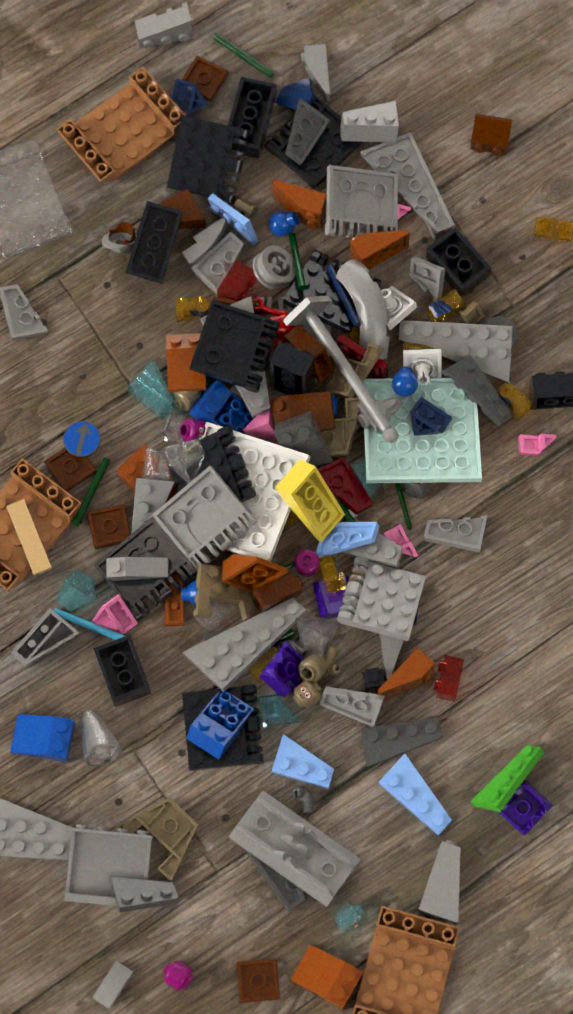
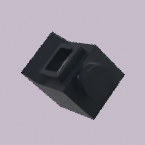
[362,667,384,693]

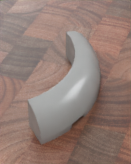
[335,259,389,359]

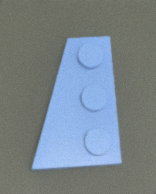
[208,194,259,246]
[316,522,379,558]
[272,734,334,789]

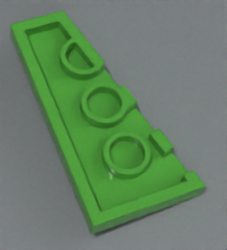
[470,745,544,812]

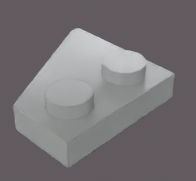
[409,256,445,302]

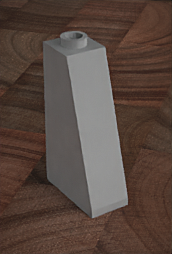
[418,840,461,925]

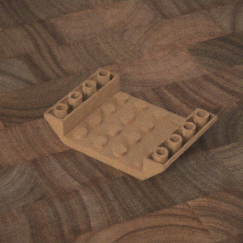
[56,67,185,183]
[0,458,82,592]
[353,906,460,1014]

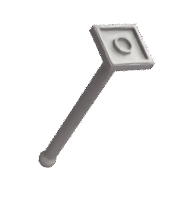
[283,296,399,443]

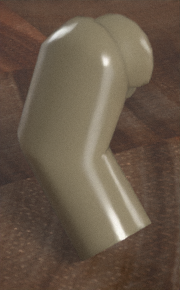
[324,647,341,676]

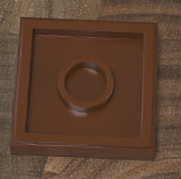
[182,56,229,102]
[44,448,97,492]
[87,504,131,549]
[236,958,280,1003]

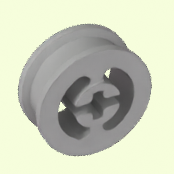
[253,245,296,290]

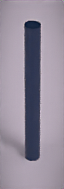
[326,264,361,328]

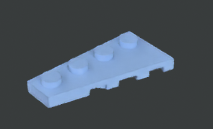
[379,753,452,836]

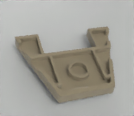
[325,335,384,399]
[321,397,361,457]
[194,564,259,622]
[115,798,199,882]

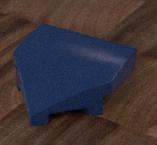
[275,78,317,111]
[171,79,208,116]
[410,397,452,436]

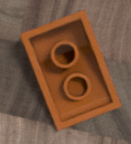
[272,179,327,228]
[350,230,410,270]
[166,333,206,392]
[116,444,178,502]
[222,554,288,593]
[377,648,435,700]
[290,945,363,1010]

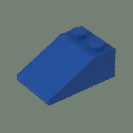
[10,714,76,763]

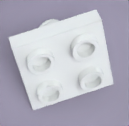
[381,286,417,330]
[403,349,441,385]

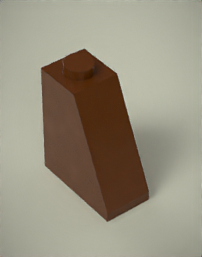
[160,189,206,230]
[285,325,335,383]
[253,573,304,613]

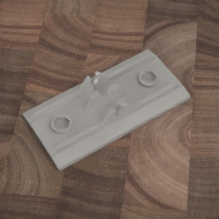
[228,791,361,907]

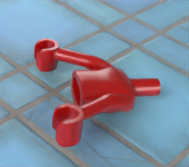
[252,298,304,355]

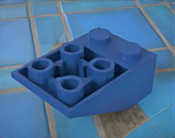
[189,380,256,434]
[186,689,254,759]

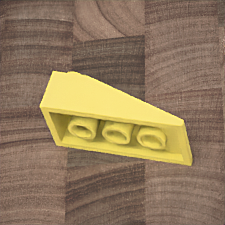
[275,460,345,542]

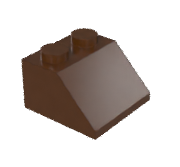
[470,114,512,156]

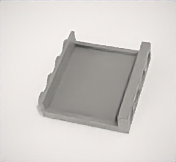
[64,824,152,906]

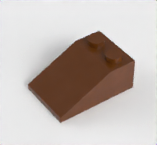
[270,391,336,435]

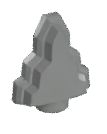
[357,398,402,434]

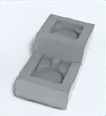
[93,961,133,1009]

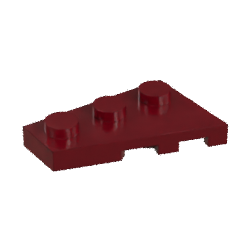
[337,334,388,379]
[318,457,373,515]

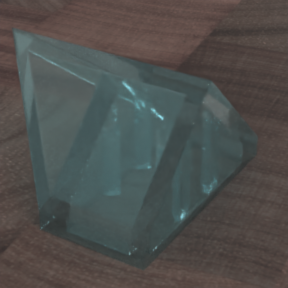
[56,570,97,612]
[260,694,301,727]

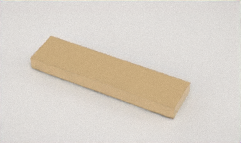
[6,499,52,576]

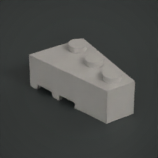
[135,2,193,48]
[340,101,399,142]
[11,608,80,668]

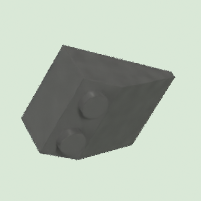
[274,411,333,468]

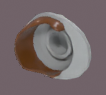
[102,222,137,254]

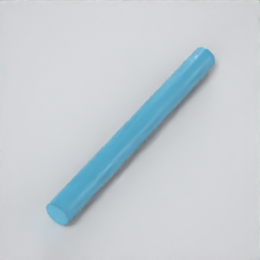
[54,608,125,640]

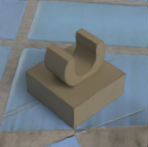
[234,198,259,219]
[459,302,485,324]

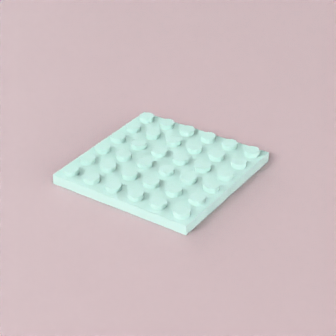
[363,378,482,483]

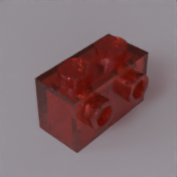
[217,260,257,301]
[434,655,464,702]

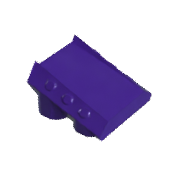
[313,576,356,619]
[259,642,304,697]
[499,780,553,836]

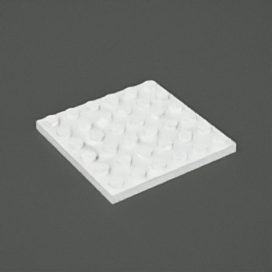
[199,422,311,562]

